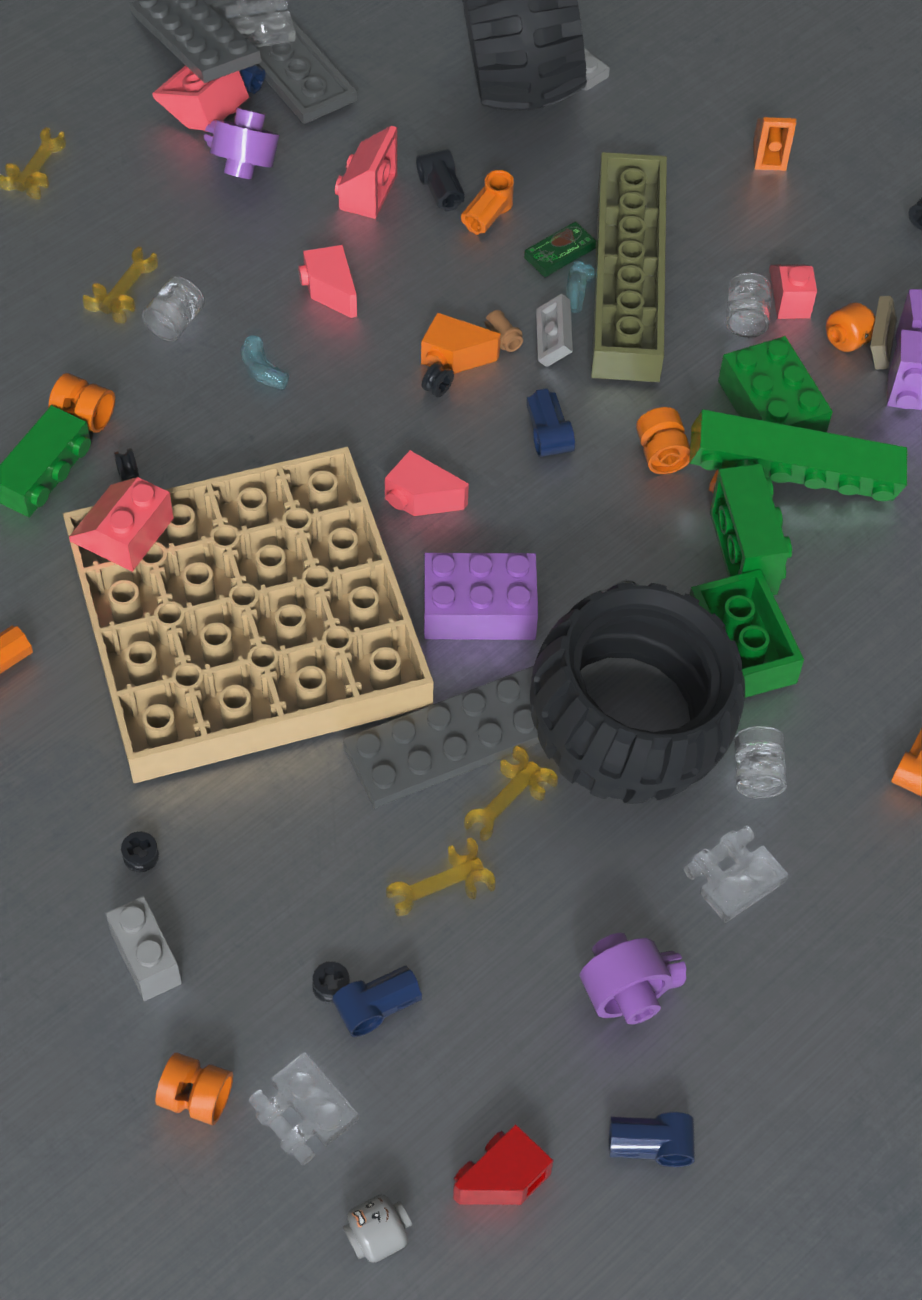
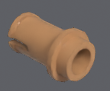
[484,310,523,352]

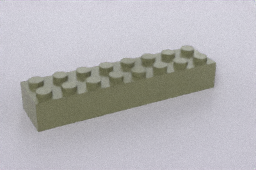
[591,152,667,382]

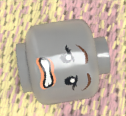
[343,1194,412,1263]

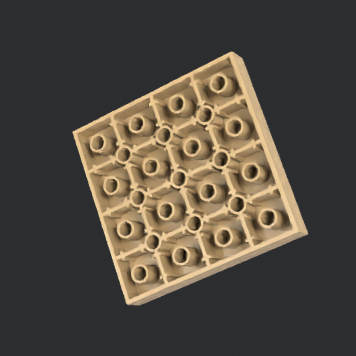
[63,447,434,784]

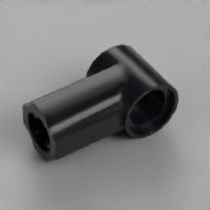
[416,149,465,212]

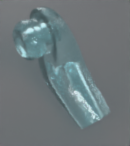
[566,261,594,313]
[241,335,289,390]

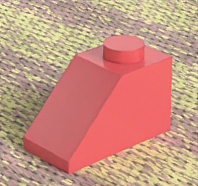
[298,245,357,318]
[769,264,817,319]
[385,450,469,516]

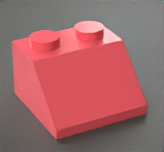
[152,65,249,132]
[335,126,397,219]
[69,477,174,572]

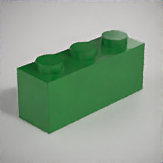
[0,405,91,518]

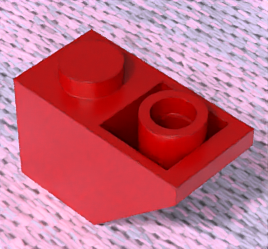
[453,1124,554,1205]

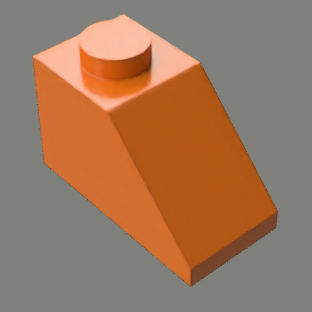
[753,117,796,171]
[421,313,501,374]

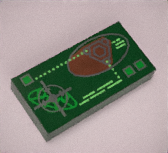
[524,221,596,277]

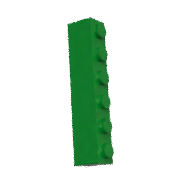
[689,409,907,501]

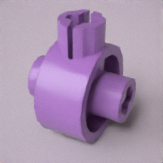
[204,108,279,179]
[579,933,686,1025]

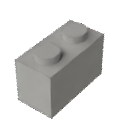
[105,896,182,1002]

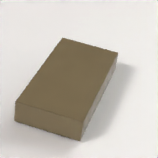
[870,296,897,369]

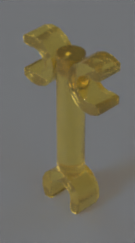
[0,127,66,199]
[82,247,158,323]
[464,746,558,841]
[386,838,495,916]

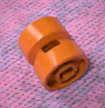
[48,373,115,433]
[636,407,690,474]
[155,1052,234,1125]

